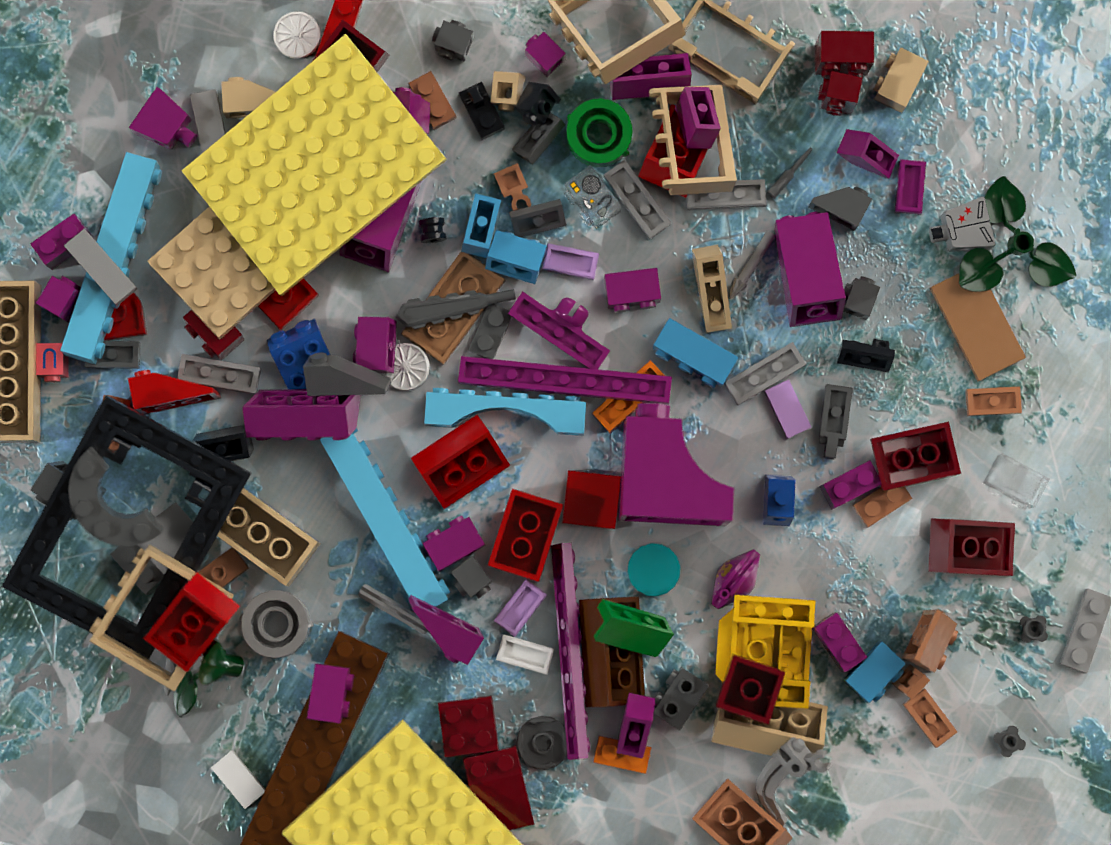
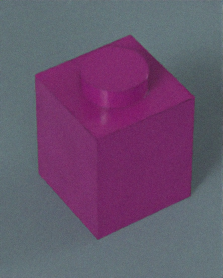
[525,32,566,77]

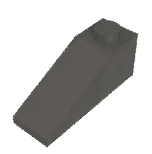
[303,352,391,396]

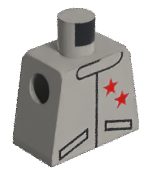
[929,197,995,252]

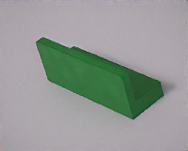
[593,599,674,657]

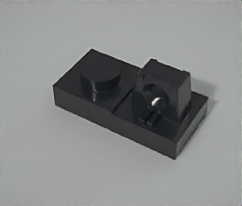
[458,81,505,140]
[837,339,895,373]

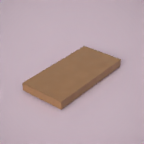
[401,252,506,365]
[929,273,1026,382]

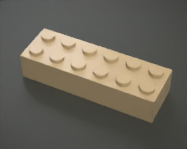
[0,281,41,443]

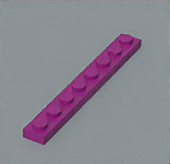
[458,356,672,405]
[551,542,590,760]

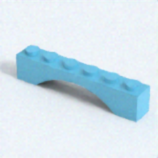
[424,388,586,436]

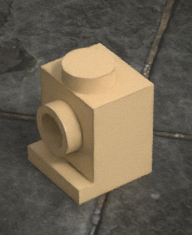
[491,71,526,112]

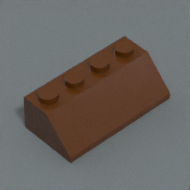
[579,597,645,708]

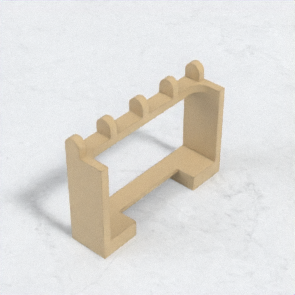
[668,0,796,105]
[649,85,737,195]

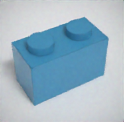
[461,193,501,258]
[485,230,547,284]
[843,641,906,703]

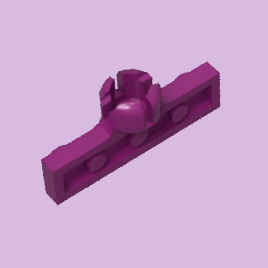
[508,291,610,369]

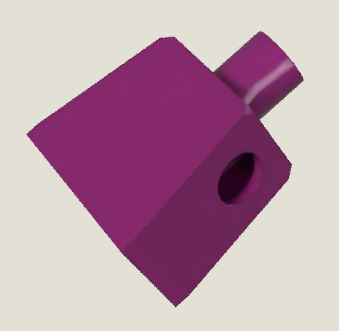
[129,87,197,150]

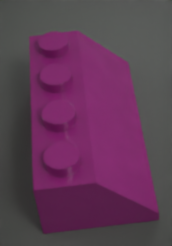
[242,389,361,441]

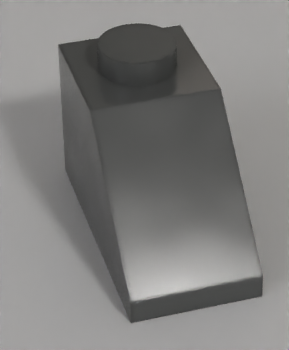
[808,187,872,231]

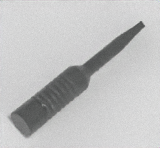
[767,147,812,199]

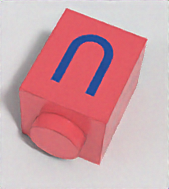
[36,343,69,383]

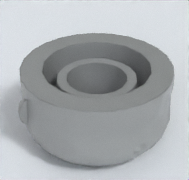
[239,590,313,659]

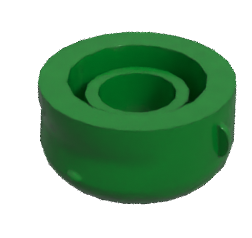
[566,98,633,168]

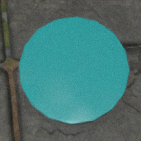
[627,543,681,596]

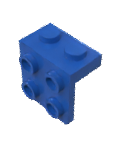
[267,319,330,389]

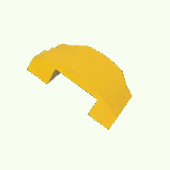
[715,595,816,709]

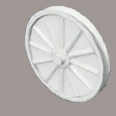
[273,12,321,59]
[383,343,430,391]

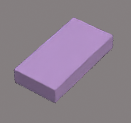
[542,243,599,280]
[764,380,811,439]
[494,579,547,637]

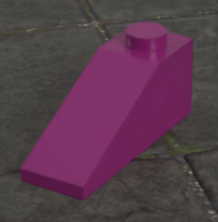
[408,595,484,665]

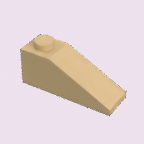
[221,77,275,119]
[692,245,732,333]

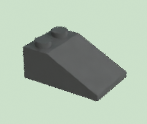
[110,502,193,595]

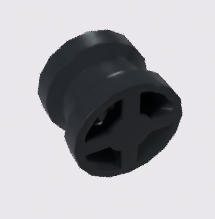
[418,217,447,243]

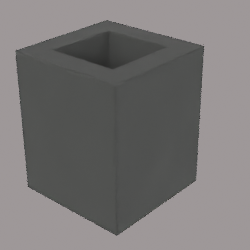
[843,276,880,320]
[451,556,492,599]

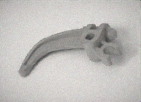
[755,737,831,826]

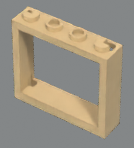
[548,0,686,84]
[89,544,233,691]

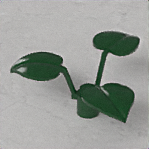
[958,176,1076,292]
[173,640,244,718]

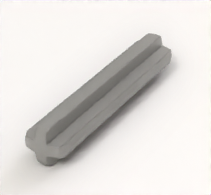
[358,584,428,634]

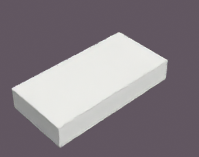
[496,634,554,674]
[211,750,266,809]

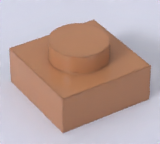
[892,664,930,700]

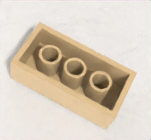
[217,488,321,587]

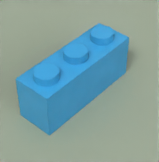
[652,318,738,388]

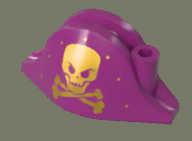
[711,549,761,609]

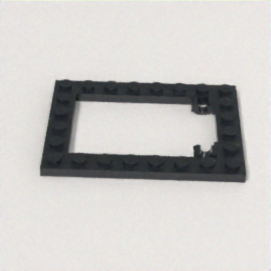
[1,395,251,660]

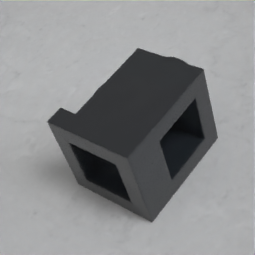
[515,82,561,126]

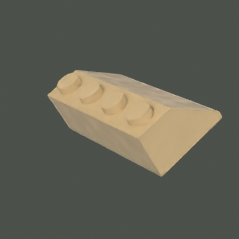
[711,702,828,756]

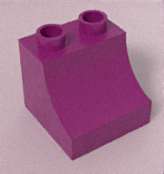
[619,403,734,526]

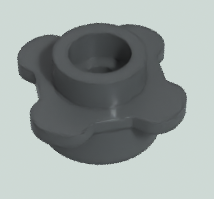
[1020,615,1048,643]
[994,726,1026,757]

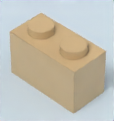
[873,47,929,113]

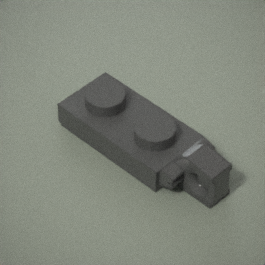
[819,384,853,460]

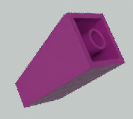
[340,181,422,273]
[774,212,846,327]

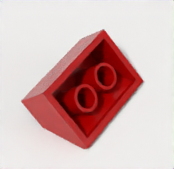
[411,415,511,509]

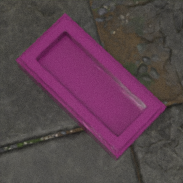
[895,159,926,215]

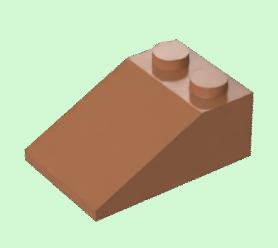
[902,609,958,673]
[692,779,793,845]

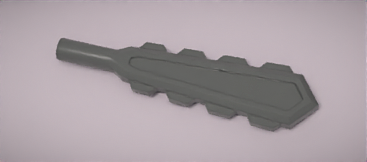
[395,289,516,330]

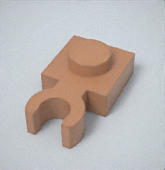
[494,163,531,211]

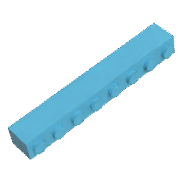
[60,152,162,365]
[320,428,451,607]

